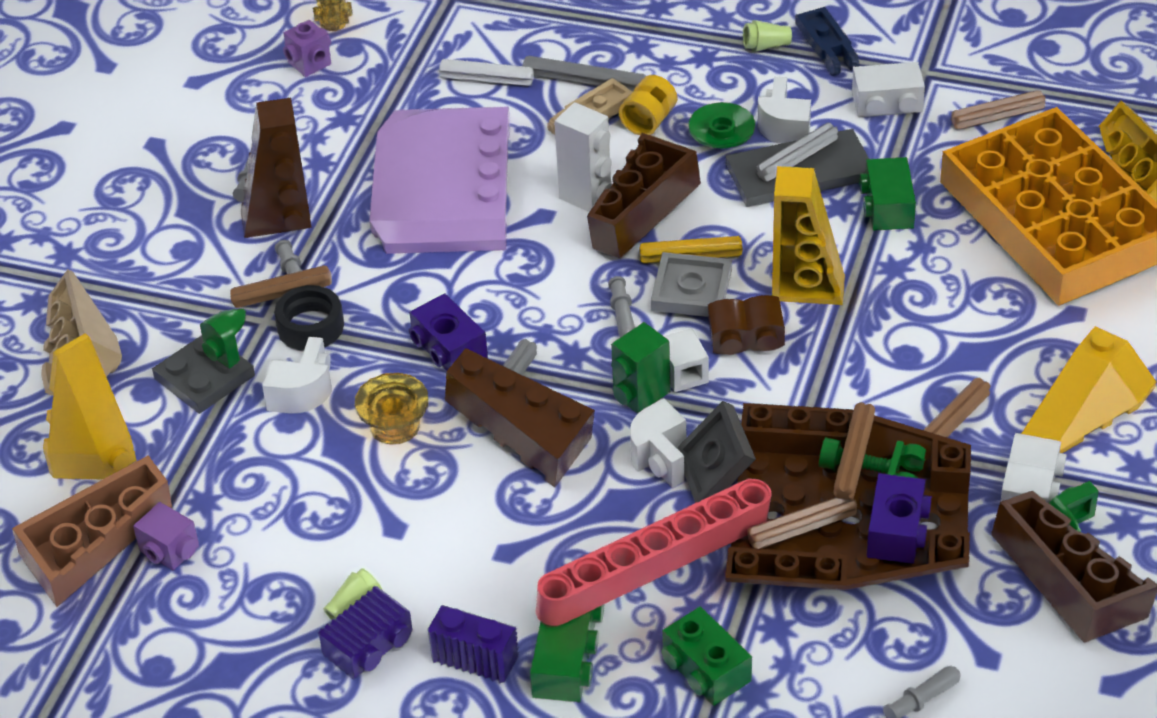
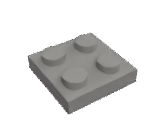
[651,252,732,317]

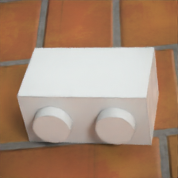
[852,62,925,117]

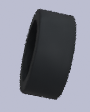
[274,285,344,351]

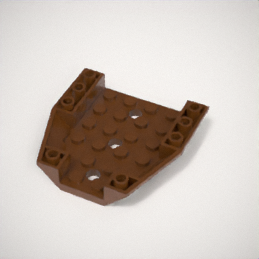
[725,403,971,590]

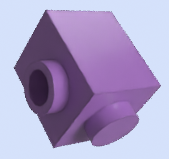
[133,502,199,571]

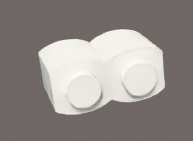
[1001,433,1067,503]

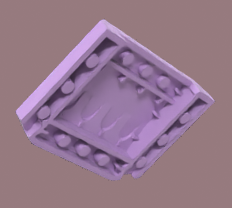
[370,107,510,254]

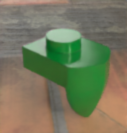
[200,309,246,369]
[1049,481,1099,532]

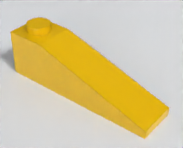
[1021,326,1157,453]
[43,333,137,480]

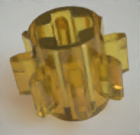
[313,0,353,31]

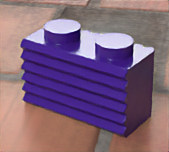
[318,586,413,679]
[428,605,519,683]

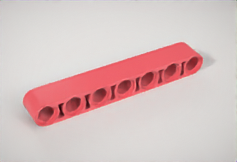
[536,479,771,626]

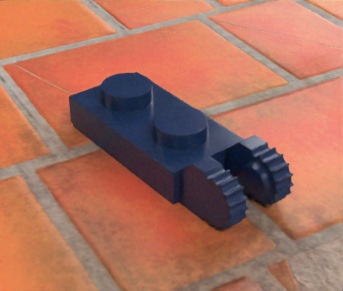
[795,7,860,76]

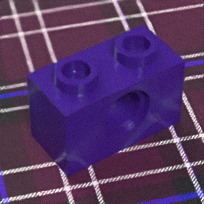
[409,293,488,371]
[867,473,932,564]

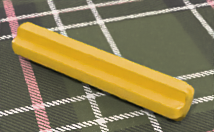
[639,236,743,263]

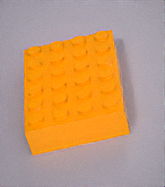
[940,107,1157,306]

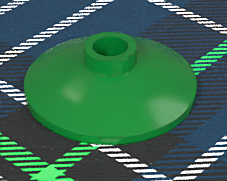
[689,102,755,148]

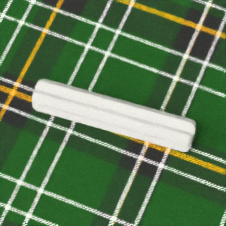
[439,59,534,86]

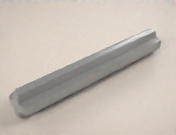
[523,55,646,91]

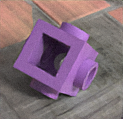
[283,19,332,78]

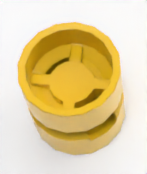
[619,75,678,135]

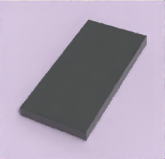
[726,128,869,207]

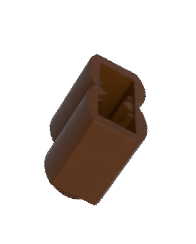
[708,295,785,355]

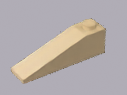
[41,269,122,396]

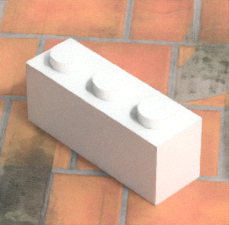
[554,102,612,212]

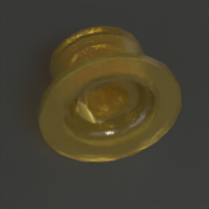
[355,373,429,445]

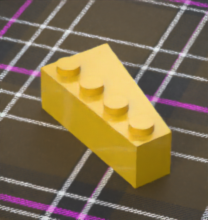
[772,166,845,305]

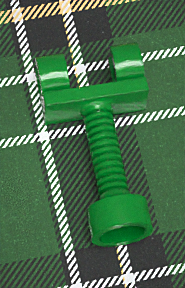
[819,437,926,478]

